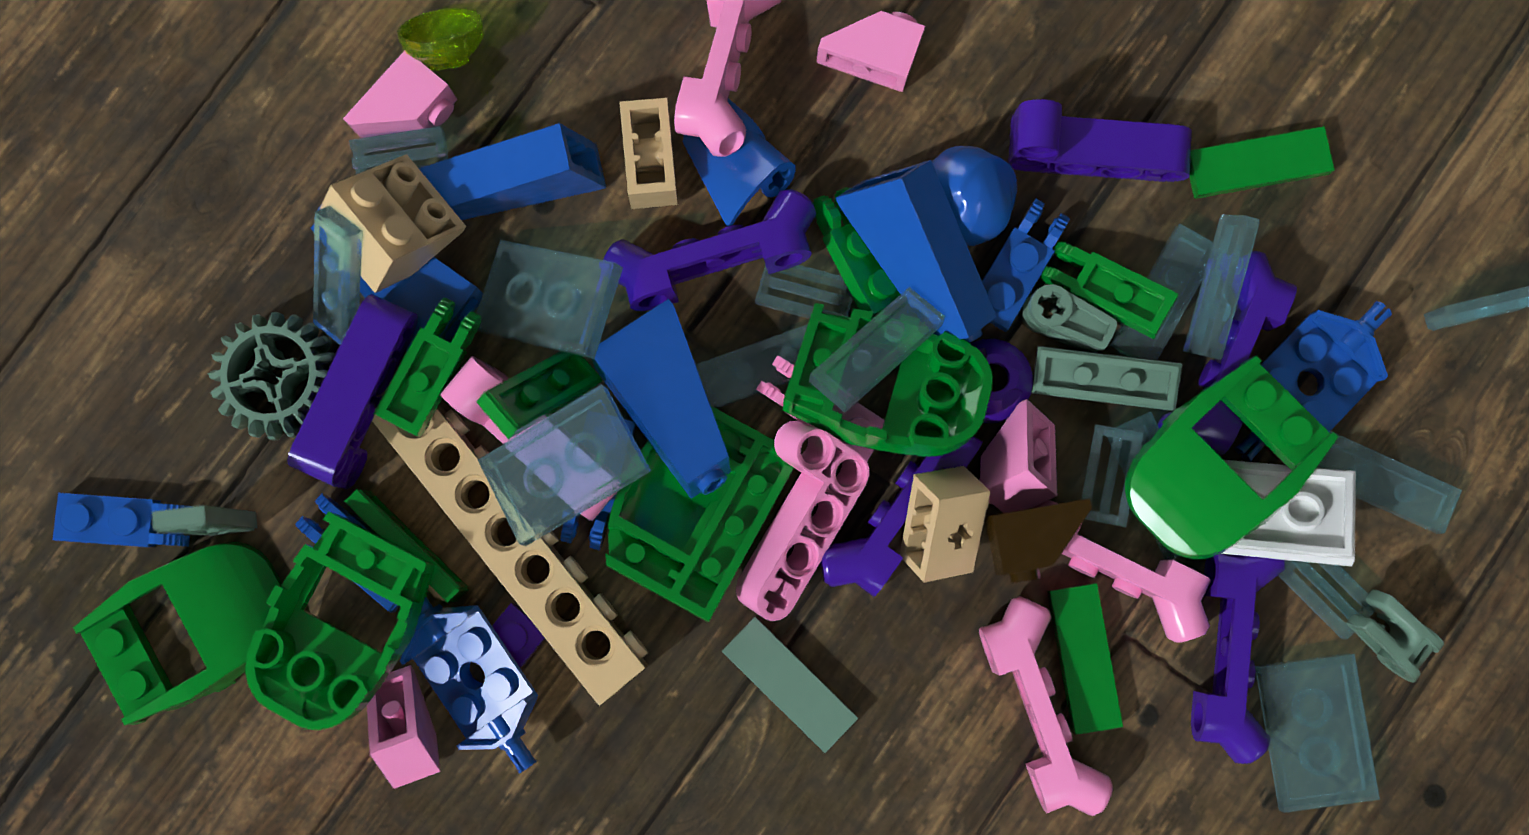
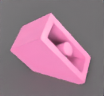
[816,11,925,92]
[343,49,457,138]
[979,399,1057,514]
[367,665,440,789]

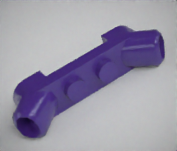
[603,189,816,311]
[1158,251,1297,456]
[821,436,983,597]
[1191,554,1285,764]

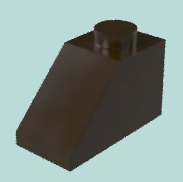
[985,498,1092,583]

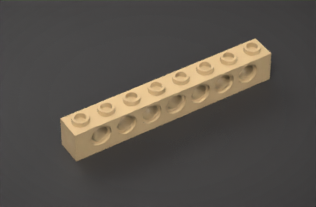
[372,376,648,706]

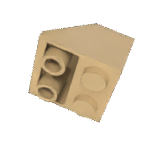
[315,154,466,293]

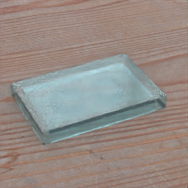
[477,240,623,359]
[478,384,651,546]
[1255,653,1380,813]

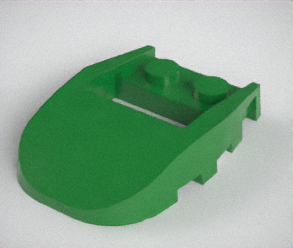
[782,303,993,457]
[1125,356,1338,559]
[245,511,435,730]
[73,542,282,725]

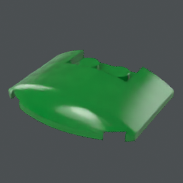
[606,405,794,623]

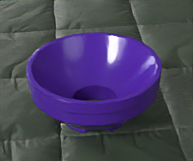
[970,339,1033,424]

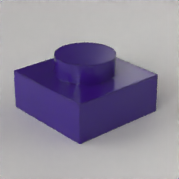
[492,603,545,669]

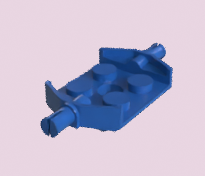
[1235,301,1392,462]
[400,597,538,774]

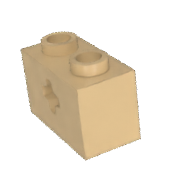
[620,98,678,209]
[900,466,990,583]

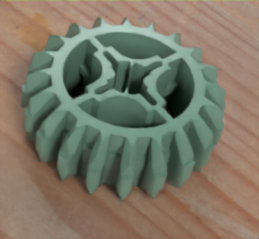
[207,312,336,440]

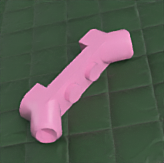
[674,0,782,157]
[1032,500,1211,643]
[979,596,1113,816]

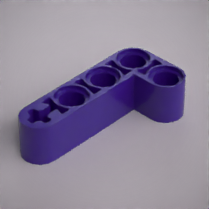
[1008,99,1192,182]
[287,294,418,489]

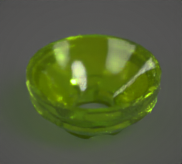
[397,8,484,71]

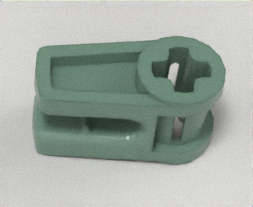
[1021,284,1117,353]
[1346,589,1445,683]

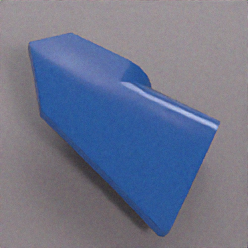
[683,98,796,227]

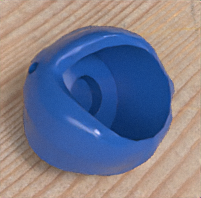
[932,146,1017,246]

